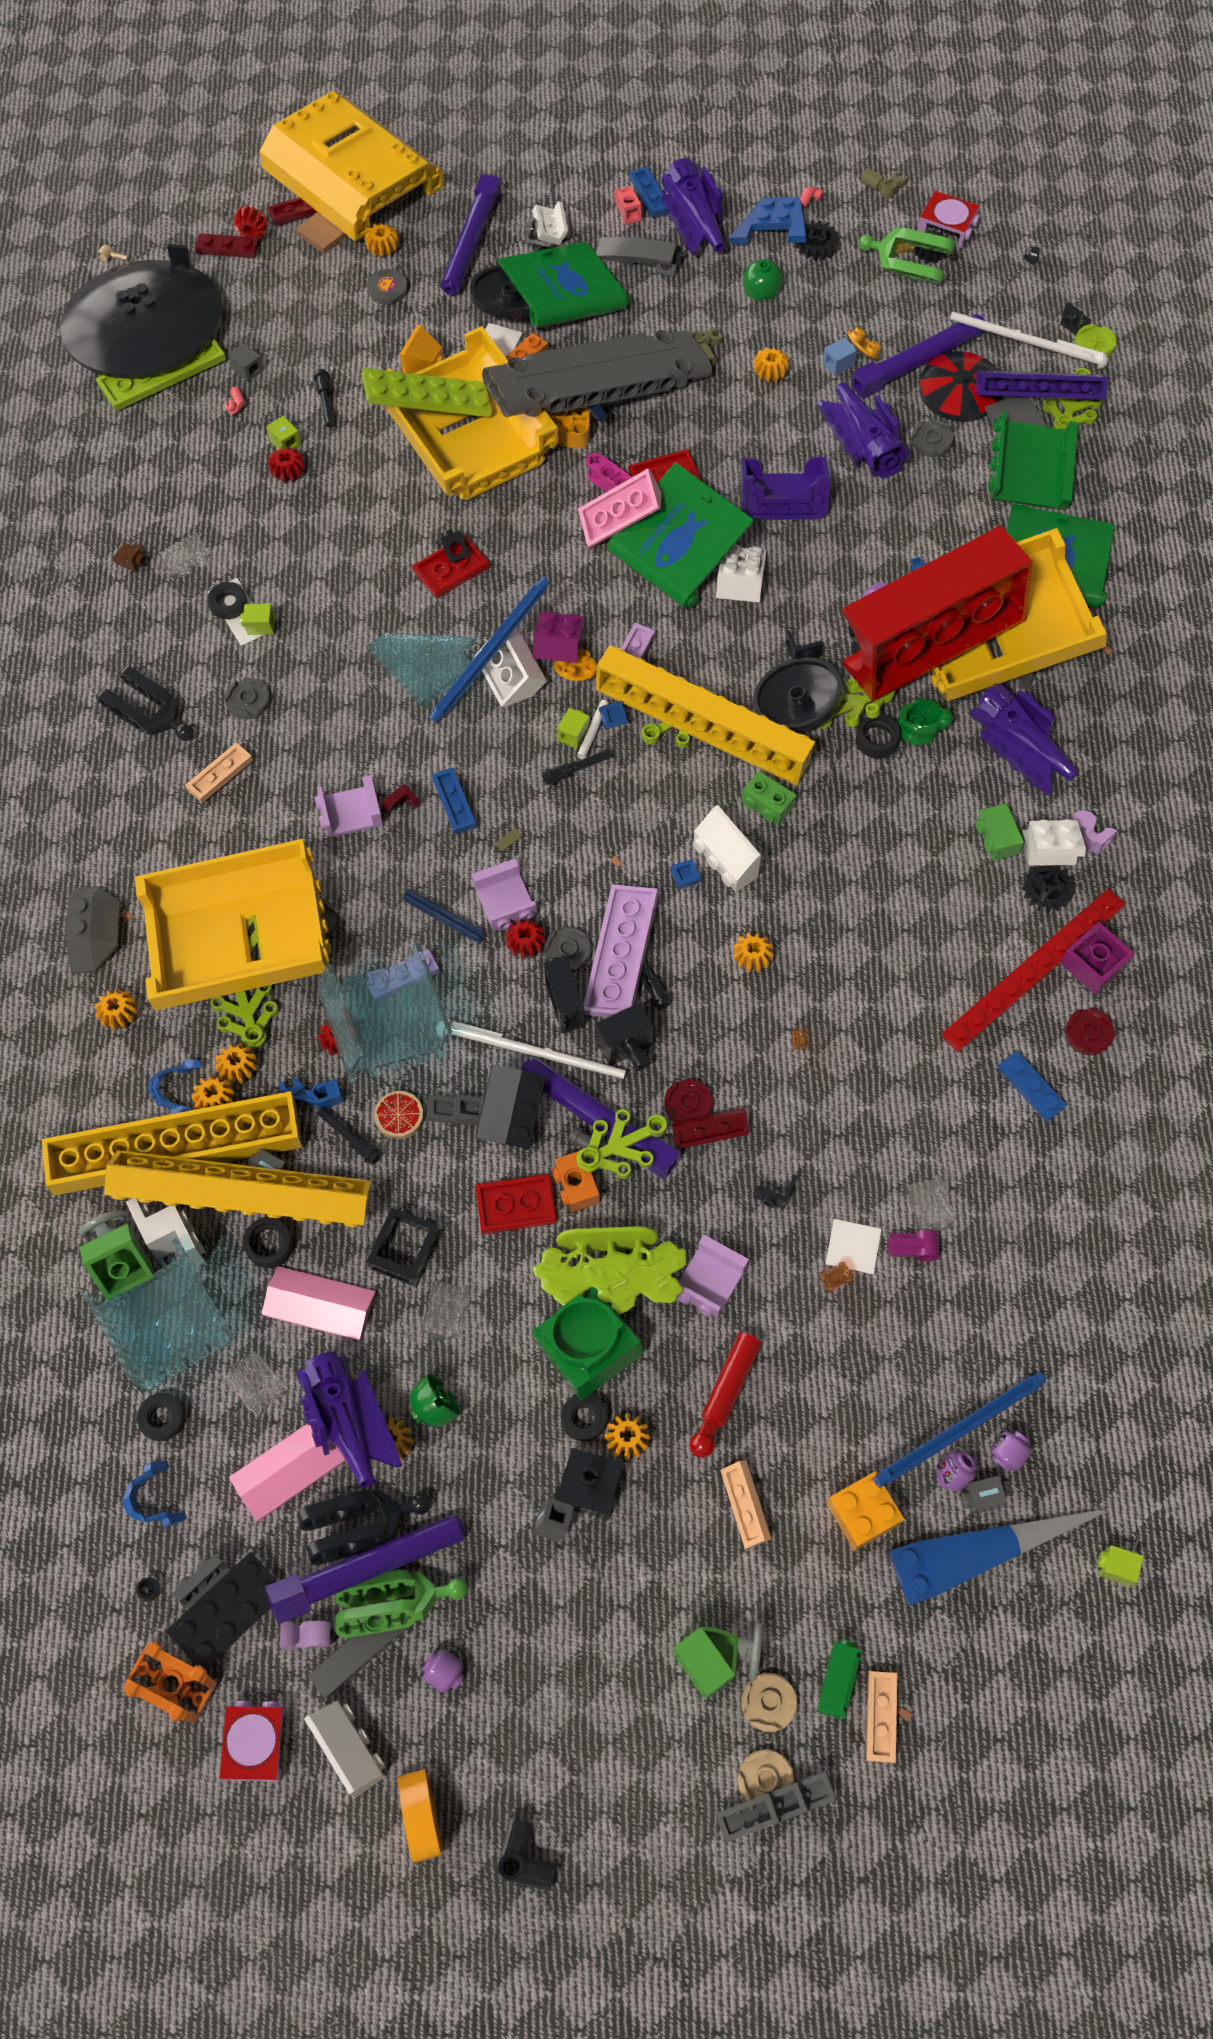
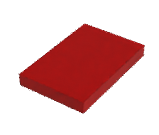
[628,449,702,483]
[412,534,490,599]
[475,1174,557,1235]

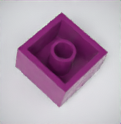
[533,611,584,663]
[1060,922,1135,995]

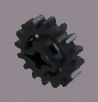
[795,220,839,260]
[1022,865,1075,913]

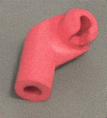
[800,186,824,209]
[225,387,245,414]

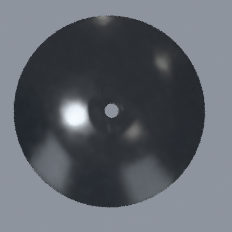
[60,260,223,378]

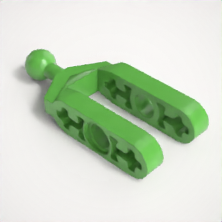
[859,227,955,284]
[335,1570,468,1638]

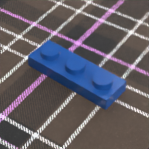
[629,166,668,218]
[431,767,477,835]
[997,1051,1067,1122]

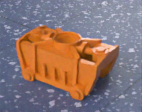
[123,1641,217,1723]

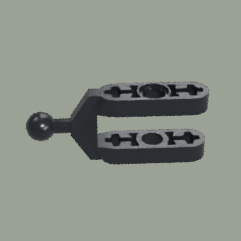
[95,665,194,741]
[297,1489,431,1565]

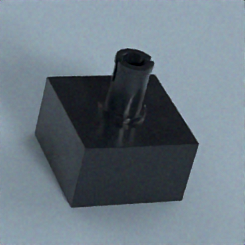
[595,1003,653,1072]
[556,1447,624,1521]

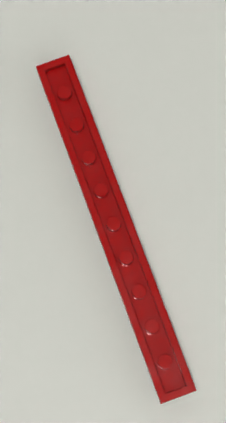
[941,889,1126,1053]

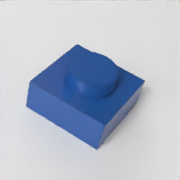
[598,701,628,730]
[670,859,701,890]

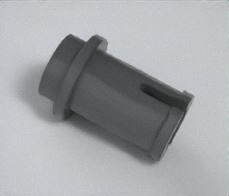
[568,1127,601,1149]

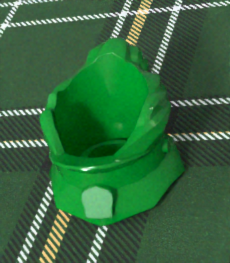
[896,698,953,746]

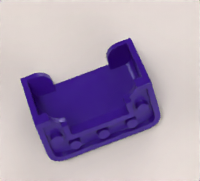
[740,457,830,520]

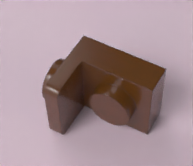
[112,542,148,573]

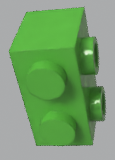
[741,771,797,826]
[975,803,1024,861]

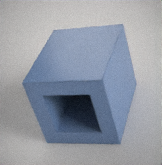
[823,337,857,376]

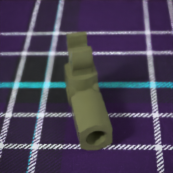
[860,168,908,199]
[691,328,722,367]

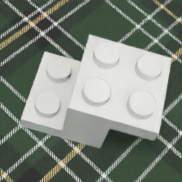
[1021,819,1086,866]
[126,1198,205,1267]

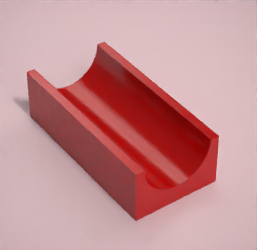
[842,525,1033,702]

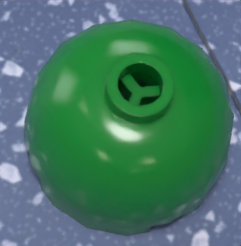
[743,259,783,301]
[410,1373,461,1428]

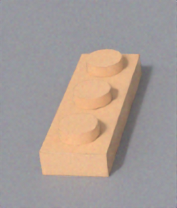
[185,742,253,803]
[721,1460,771,1549]
[866,1671,897,1763]

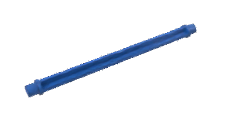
[429,577,550,723]
[873,1372,1046,1488]

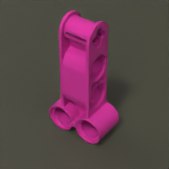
[585,453,632,493]

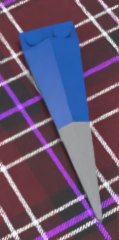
[888,1510,1103,1606]

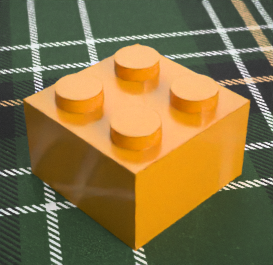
[826,1471,904,1552]

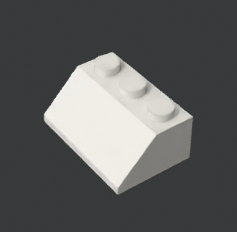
[474,630,547,707]
[693,805,761,892]
[304,1701,386,1797]

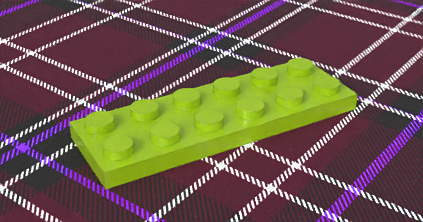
[96,338,226,411]
[361,368,492,417]

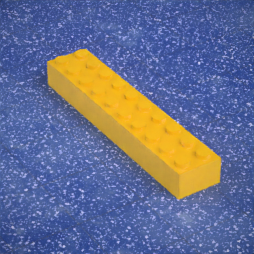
[595,645,815,786]
[42,1091,303,1196]
[104,1150,371,1227]

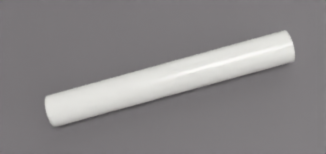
[577,700,609,759]

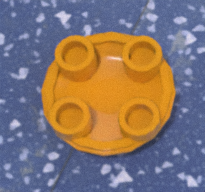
[848,326,882,359]
[554,650,597,681]

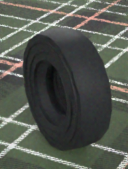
[207,582,248,620]
[137,1393,186,1441]
[561,1394,608,1442]

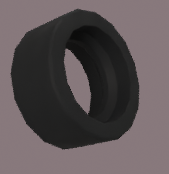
[855,714,900,759]
[243,1217,293,1269]

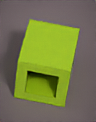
[266,416,301,450]
[240,603,276,635]
[557,708,590,749]
[1097,1545,1143,1587]

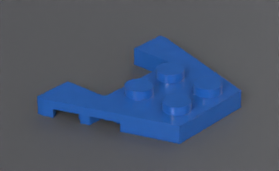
[730,197,807,245]

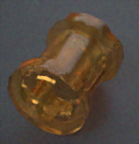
[819,1261,853,1293]

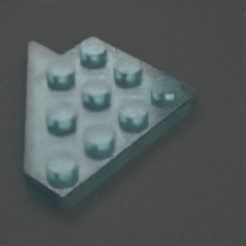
[367,633,475,707]

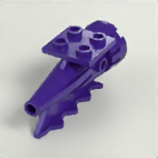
[661,158,725,256]
[816,382,910,479]
[970,683,1079,796]
[297,1352,402,1488]

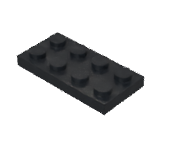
[166,1551,277,1670]

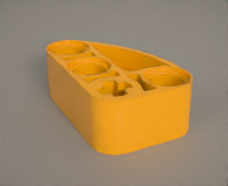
[543,407,590,449]
[398,1768,444,1863]

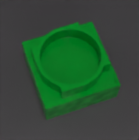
[531,1287,644,1401]

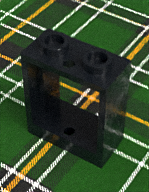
[543,956,585,1034]
[366,1207,440,1288]

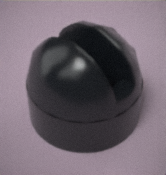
[1024,246,1040,265]
[136,1577,159,1602]

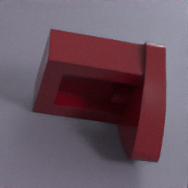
[380,783,420,814]

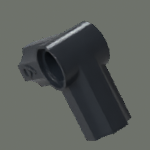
[498,1818,556,1891]

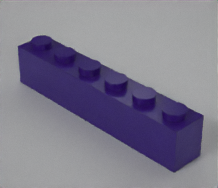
[975,370,1108,399]

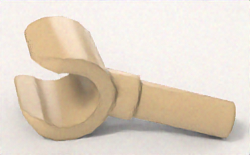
[98,245,128,262]

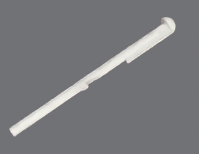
[949,311,1108,369]
[439,1019,626,1079]

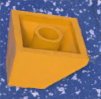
[400,324,445,374]

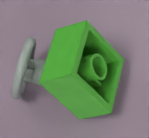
[79,1210,154,1301]
[673,1623,763,1701]

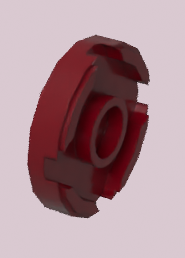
[1065,1008,1115,1056]
[664,1079,713,1123]

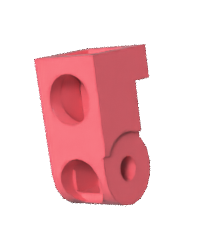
[614,186,642,225]

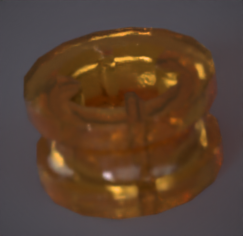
[792,1028,806,1050]

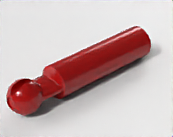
[689,1332,762,1458]

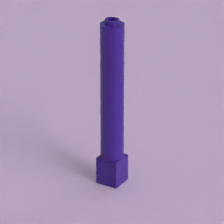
[440,174,501,295]
[851,314,985,399]
[521,1058,680,1180]
[265,1515,465,1625]

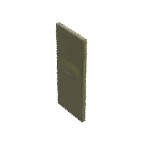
[495,828,523,851]

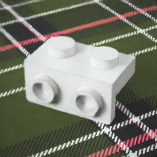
[532,201,569,245]

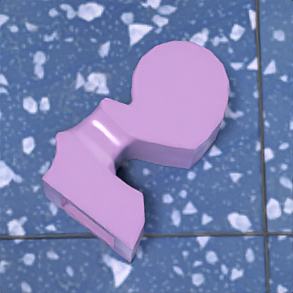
[1072,810,1117,855]
[280,1621,332,1651]

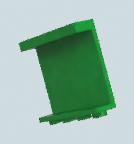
[987,411,1078,511]

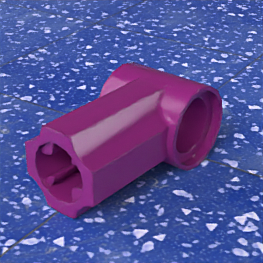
[888,1230,940,1261]

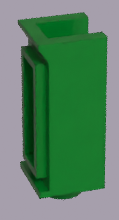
[816,1639,862,1721]

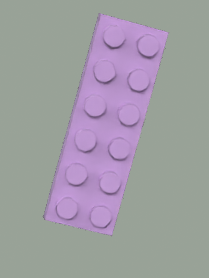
[583,884,659,1017]

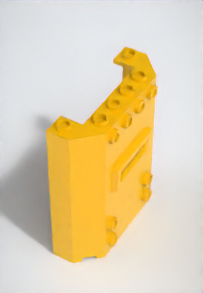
[260,91,444,241]
[384,326,558,500]
[930,528,1107,702]
[135,839,332,1011]

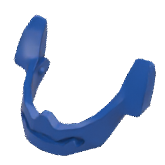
[148,1059,202,1114]
[123,1461,186,1528]

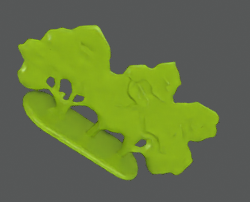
[532,1227,686,1315]

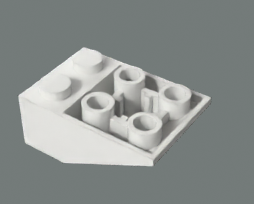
[716,545,766,603]

